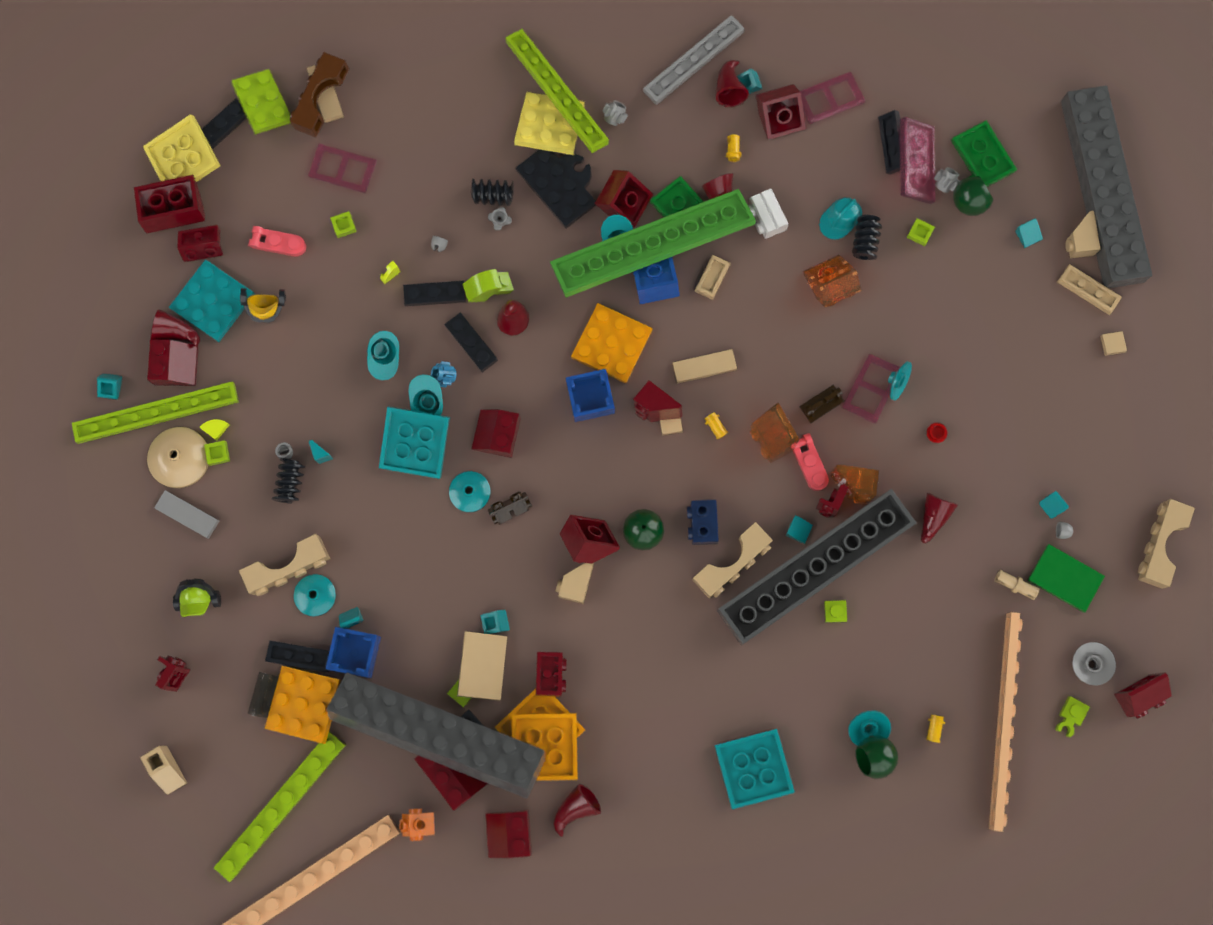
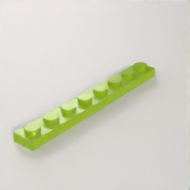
[505,29,609,153]
[72,381,239,444]
[214,731,346,882]

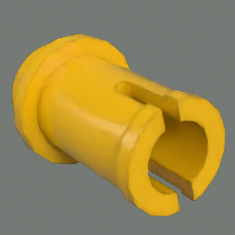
[726,134,742,162]
[704,412,728,440]
[926,714,945,743]

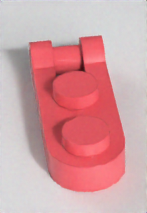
[248,226,306,257]
[789,433,829,491]

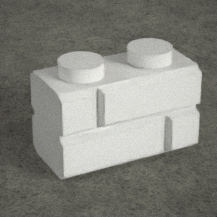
[748,189,788,239]

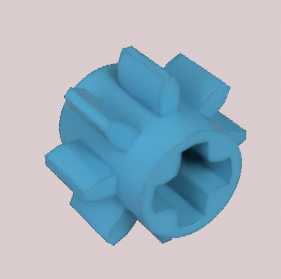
[431,361,457,387]

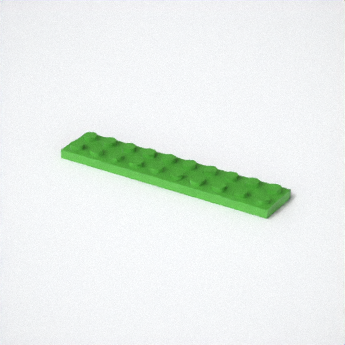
[550,189,756,298]

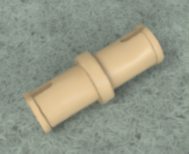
[994,570,1039,600]

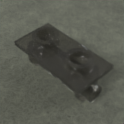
[248,672,279,718]

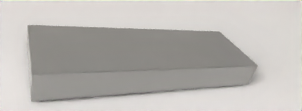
[154,490,219,539]

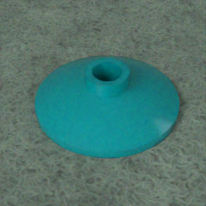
[888,361,912,401]
[449,471,491,512]
[294,574,336,616]
[848,710,891,746]

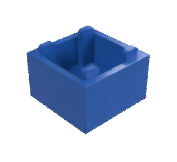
[633,257,680,304]
[566,369,615,422]
[326,627,381,678]

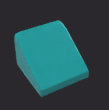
[737,68,762,93]
[1015,218,1043,248]
[97,374,122,399]
[309,440,333,464]
[1039,491,1069,519]
[785,515,813,544]
[339,607,364,629]
[480,610,510,634]

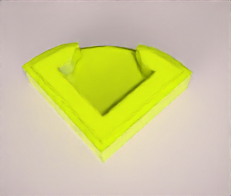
[380,261,400,284]
[199,419,230,441]

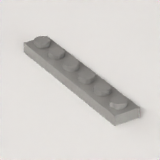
[643,15,745,105]

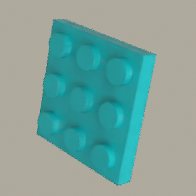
[169,259,256,342]
[379,406,450,479]
[714,729,795,810]

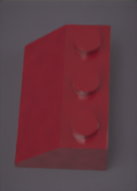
[134,175,205,234]
[414,755,489,811]

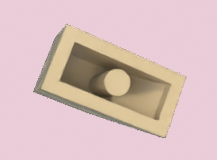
[1065,211,1100,258]
[556,563,594,604]

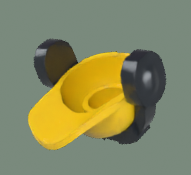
[240,288,286,323]

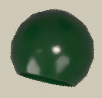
[953,175,994,216]
[623,509,664,550]
[855,735,898,779]

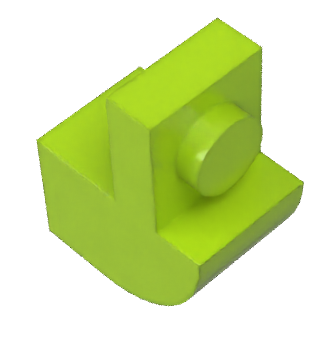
[463,269,514,302]

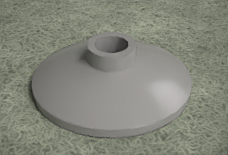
[1072,642,1116,685]

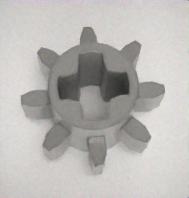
[602,100,628,126]
[934,167,960,193]

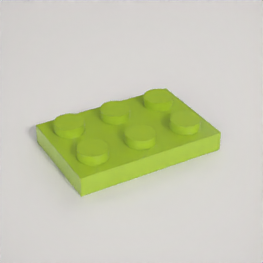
[231,69,290,134]

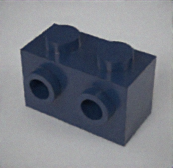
[687,500,719,545]

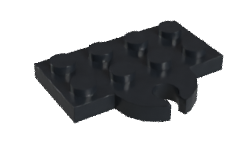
[515,149,596,229]

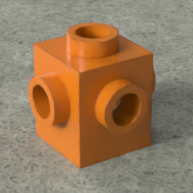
[399,808,435,841]

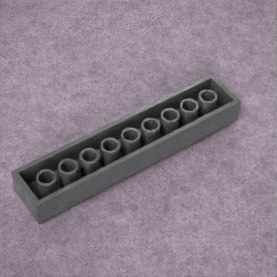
[1061,85,1152,288]
[717,489,916,646]
[326,672,545,799]

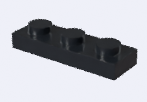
[201,98,247,150]
[878,110,908,175]
[403,281,466,307]
[444,312,498,372]
[265,640,330,672]

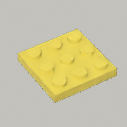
[514,92,585,155]
[143,114,220,182]

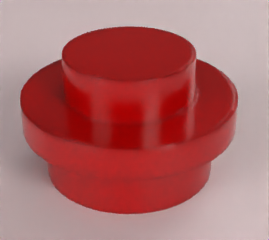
[926,423,948,443]

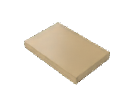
[457,631,507,701]

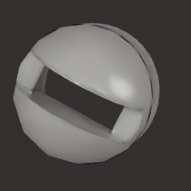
[431,236,448,252]
[275,442,293,459]
[1056,522,1074,539]

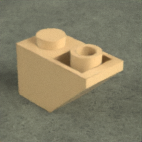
[140,746,187,795]

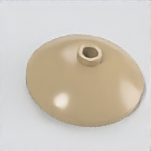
[147,427,209,488]

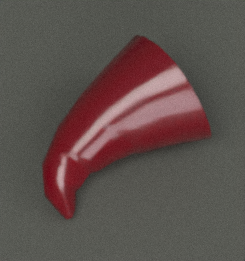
[716,60,749,107]
[702,173,733,200]
[497,300,529,336]
[150,309,200,347]
[921,492,958,544]
[554,784,601,837]

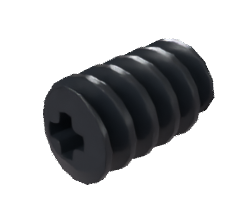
[471,178,514,206]
[852,215,882,260]
[271,458,306,504]

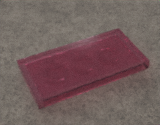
[900,117,935,204]

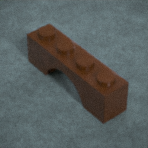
[290,52,349,138]

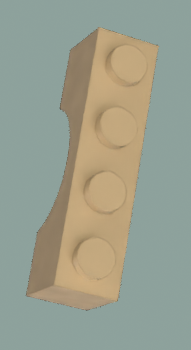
[1138,499,1195,589]
[692,522,773,598]
[239,534,330,596]

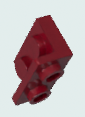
[177,225,223,262]
[816,484,849,518]
[536,652,567,698]
[155,655,190,692]

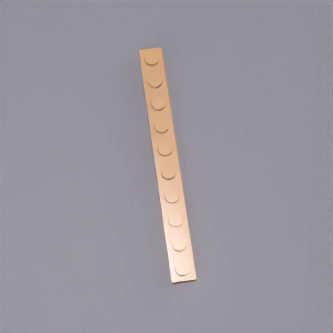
[989,612,1023,832]
[222,815,400,925]

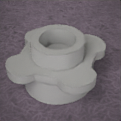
[488,207,512,230]

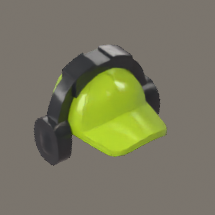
[173,578,221,617]

